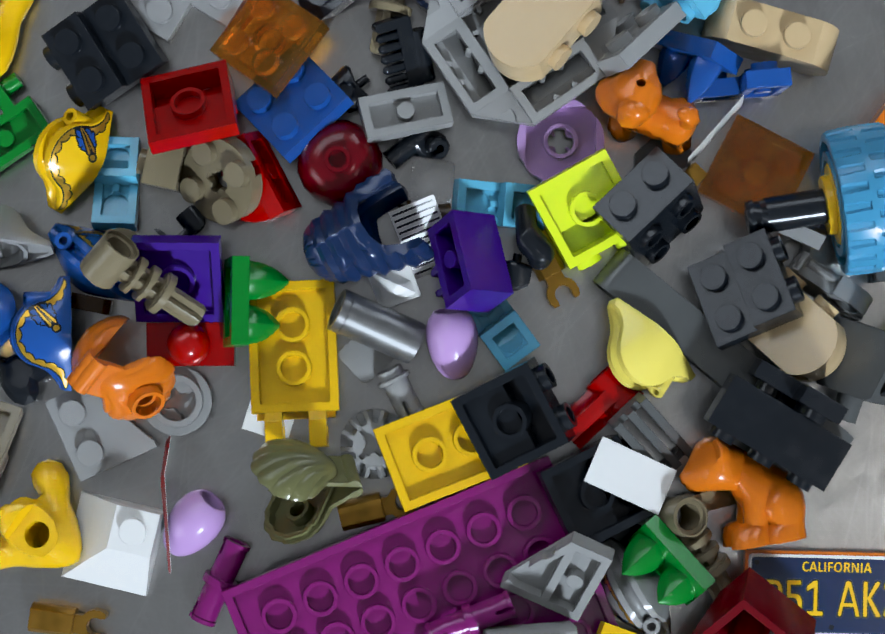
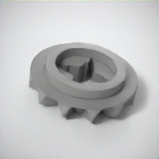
[147,366,213,436]
[340,409,398,479]

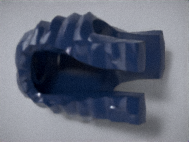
[302,168,435,284]

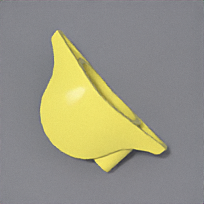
[607,297,696,398]

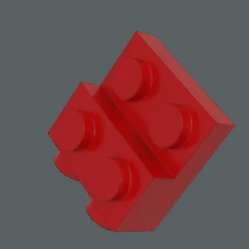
[140,59,240,155]

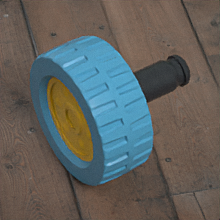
[744,122,885,276]

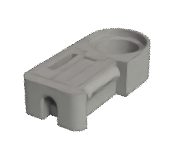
[789,251,873,321]

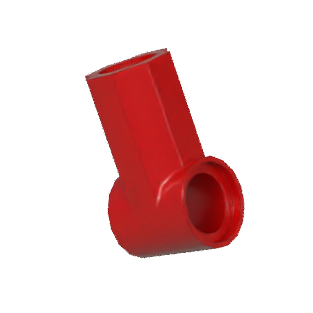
[570,365,644,449]

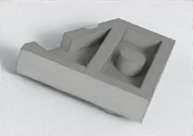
[44,389,159,482]
[500,531,615,621]

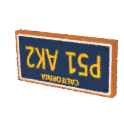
[743,548,885,634]

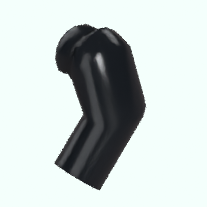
[383,131,450,169]
[514,204,555,270]

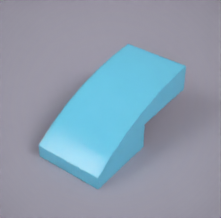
[91,137,141,231]
[452,178,544,230]
[468,300,540,371]

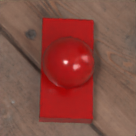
[146,322,236,366]

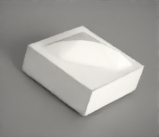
[368,265,422,308]

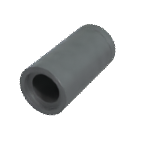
[327,289,426,364]

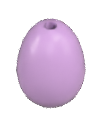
[426,308,478,380]
[163,489,226,557]

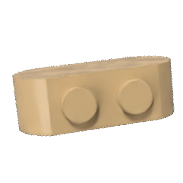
[483,0,603,82]
[700,0,840,76]
[748,266,847,382]

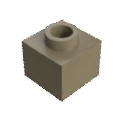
[136,146,189,193]

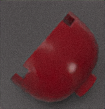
[297,120,383,207]

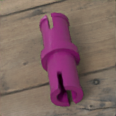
[189,535,251,627]
[424,590,518,634]

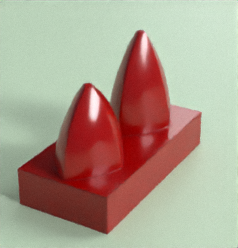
[221,131,302,223]

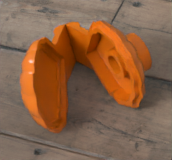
[67,315,176,421]

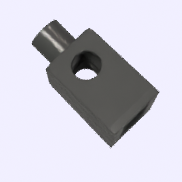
[816,315,885,424]

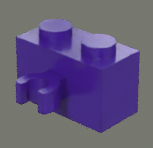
[427,209,514,313]

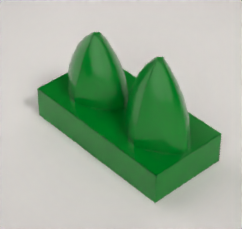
[223,256,289,348]
[622,514,716,606]

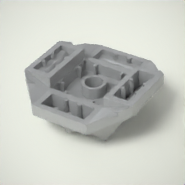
[422,0,618,127]

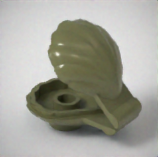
[250,438,363,544]

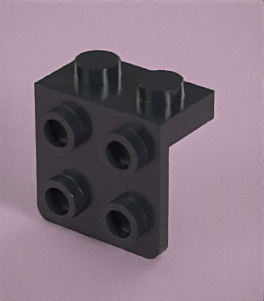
[592,146,704,266]

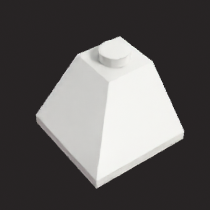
[61,491,164,596]

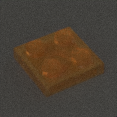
[210,0,329,99]
[697,114,815,218]

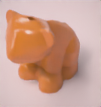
[679,436,807,550]

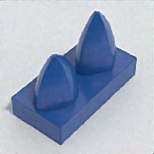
[654,30,743,103]

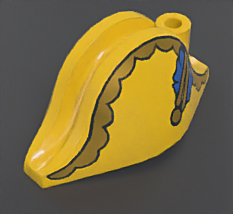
[33,106,113,214]

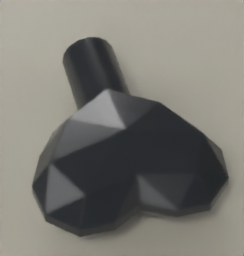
[0,353,49,406]

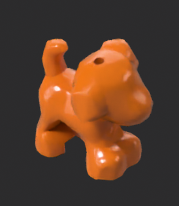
[595,58,700,155]

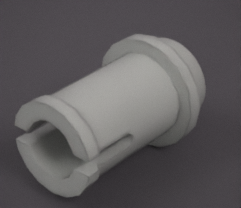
[377,363,424,419]

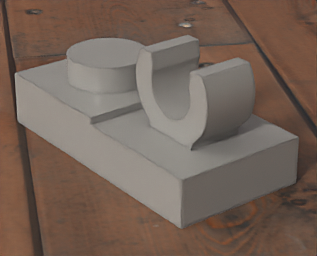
[357,81,454,143]

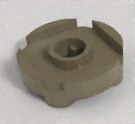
[180,136,263,225]

